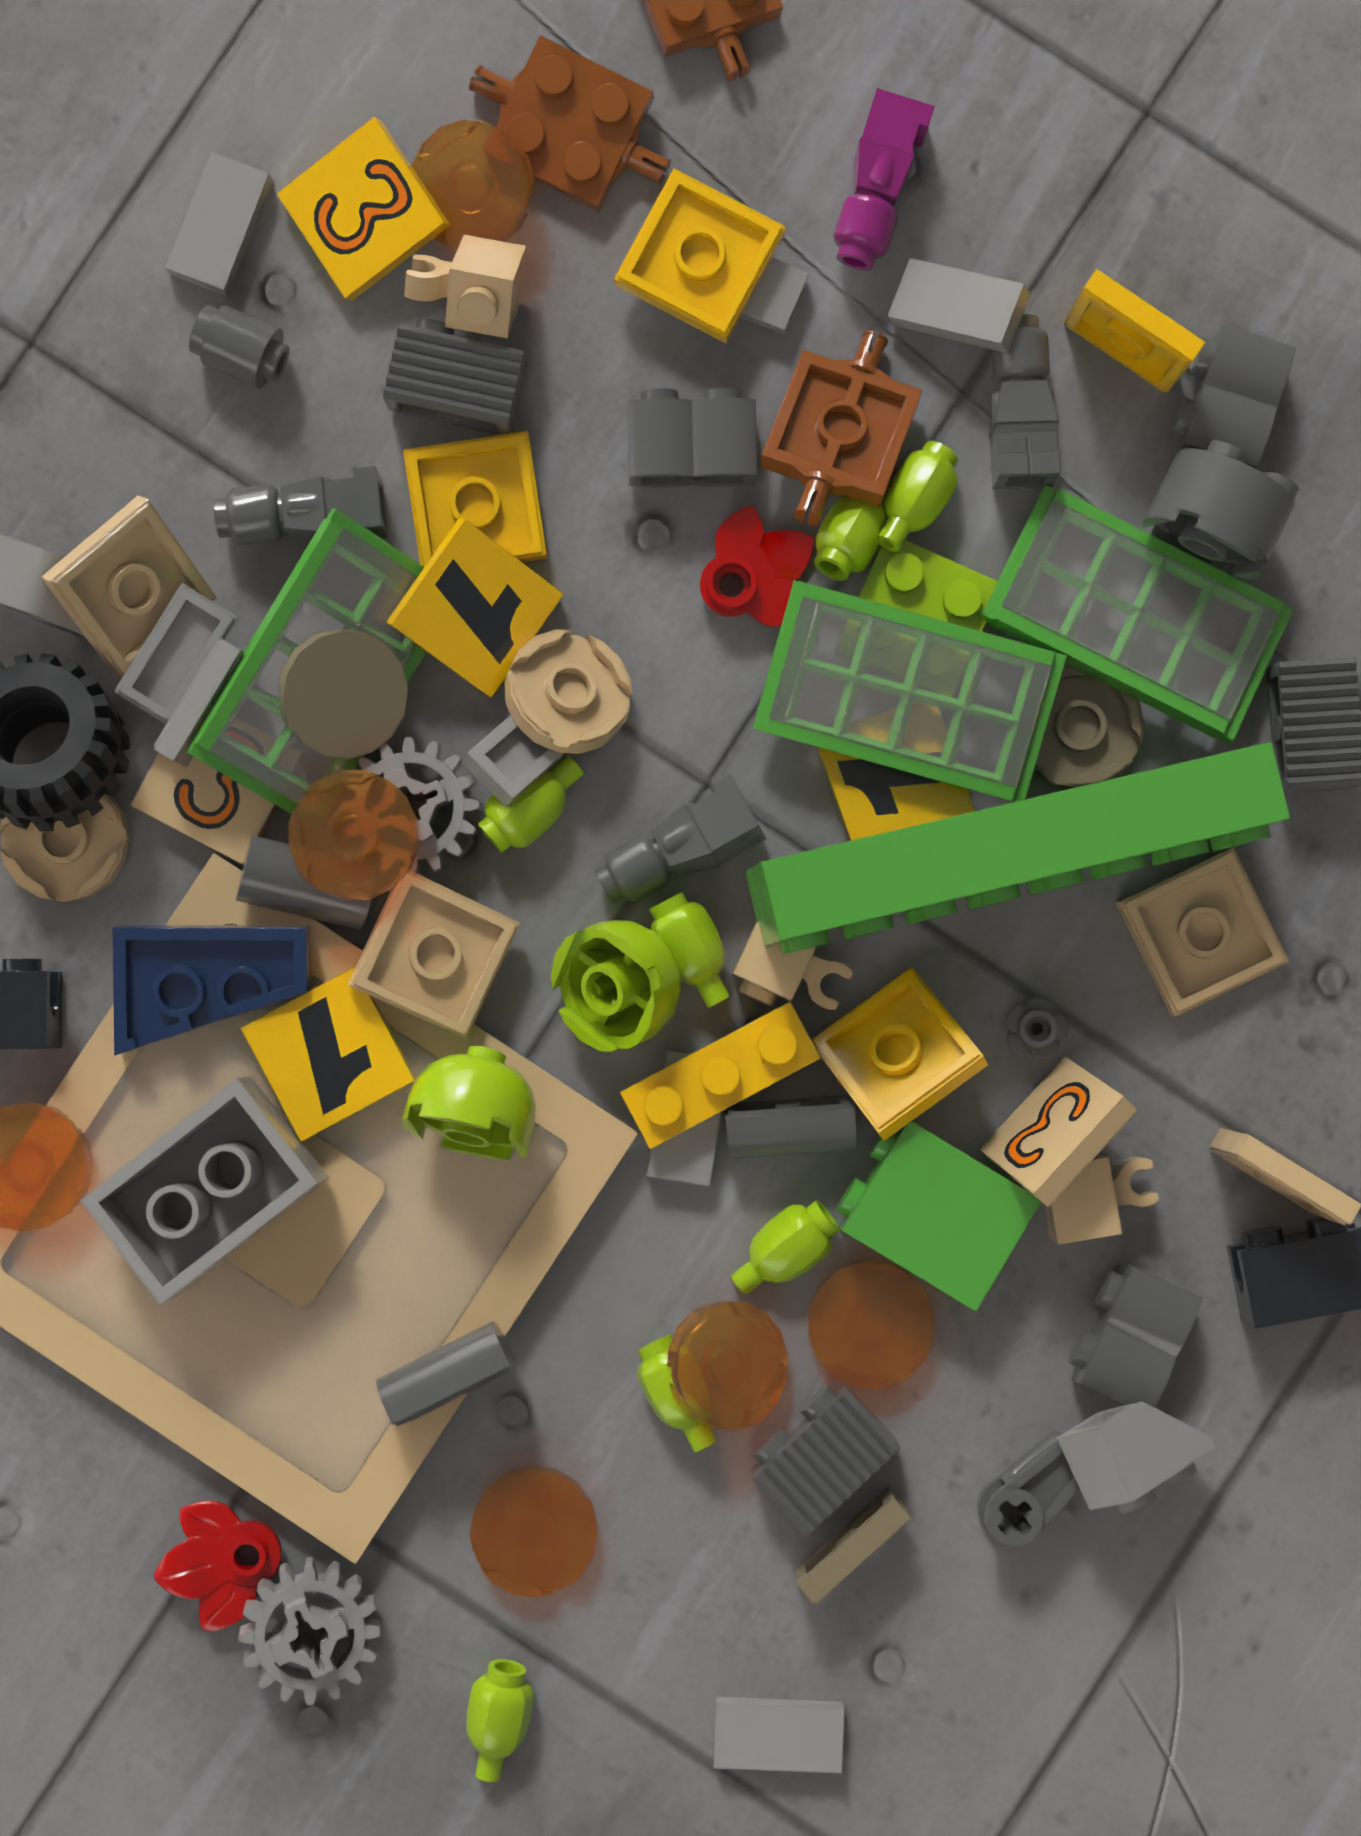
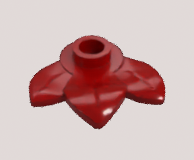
[700,506,814,627]
[154,1500,282,1631]

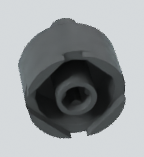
[1143,440,1299,580]

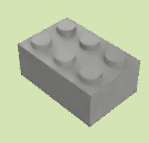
[80,1076,329,1305]

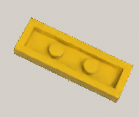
[620,1002,820,1149]

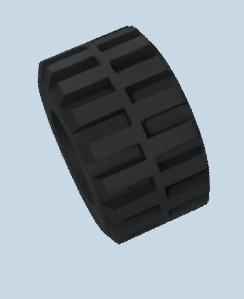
[0,653,130,832]

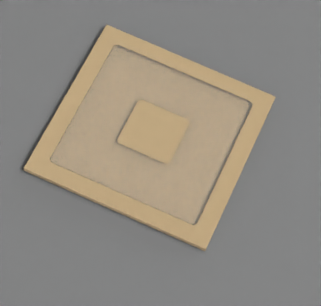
[0,853,639,1564]

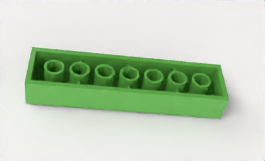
[745,742,1290,955]

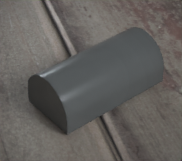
[235,835,377,930]
[724,1095,857,1160]
[376,1321,518,1426]

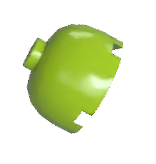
[550,920,682,1052]
[402,1046,536,1160]

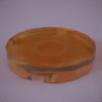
[411,120,535,249]
[289,770,419,900]
[0,1102,93,1232]
[808,1260,934,1389]
[667,1301,788,1430]
[470,1465,598,1598]

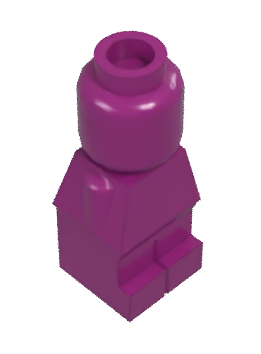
[833,88,935,270]

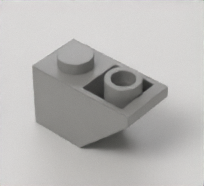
[1057,1401,1216,1513]

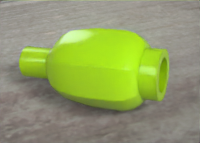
[877,441,958,552]
[814,480,891,581]
[477,755,584,853]
[649,892,730,1008]
[731,1200,840,1295]
[636,1333,717,1453]
[466,1659,534,1782]

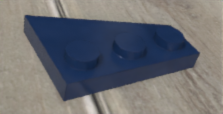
[112,925,311,1056]

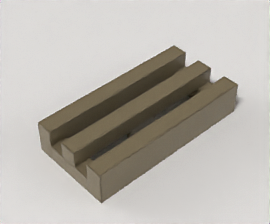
[794,1487,911,1606]

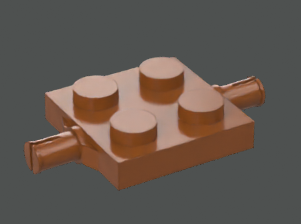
[642,0,783,81]
[469,35,671,212]
[760,330,922,526]

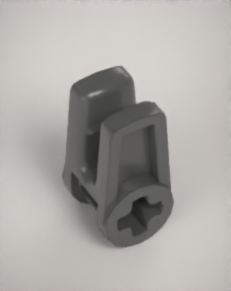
[977,1431,1080,1548]

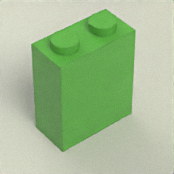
[836,1121,1041,1311]

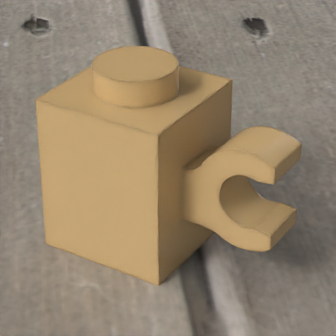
[404,235,526,339]
[732,921,853,1010]
[1043,1154,1159,1245]

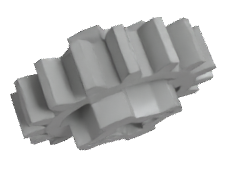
[340,737,482,874]
[239,1557,380,1706]

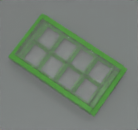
[980,485,1294,744]
[186,508,426,830]
[753,580,1067,802]

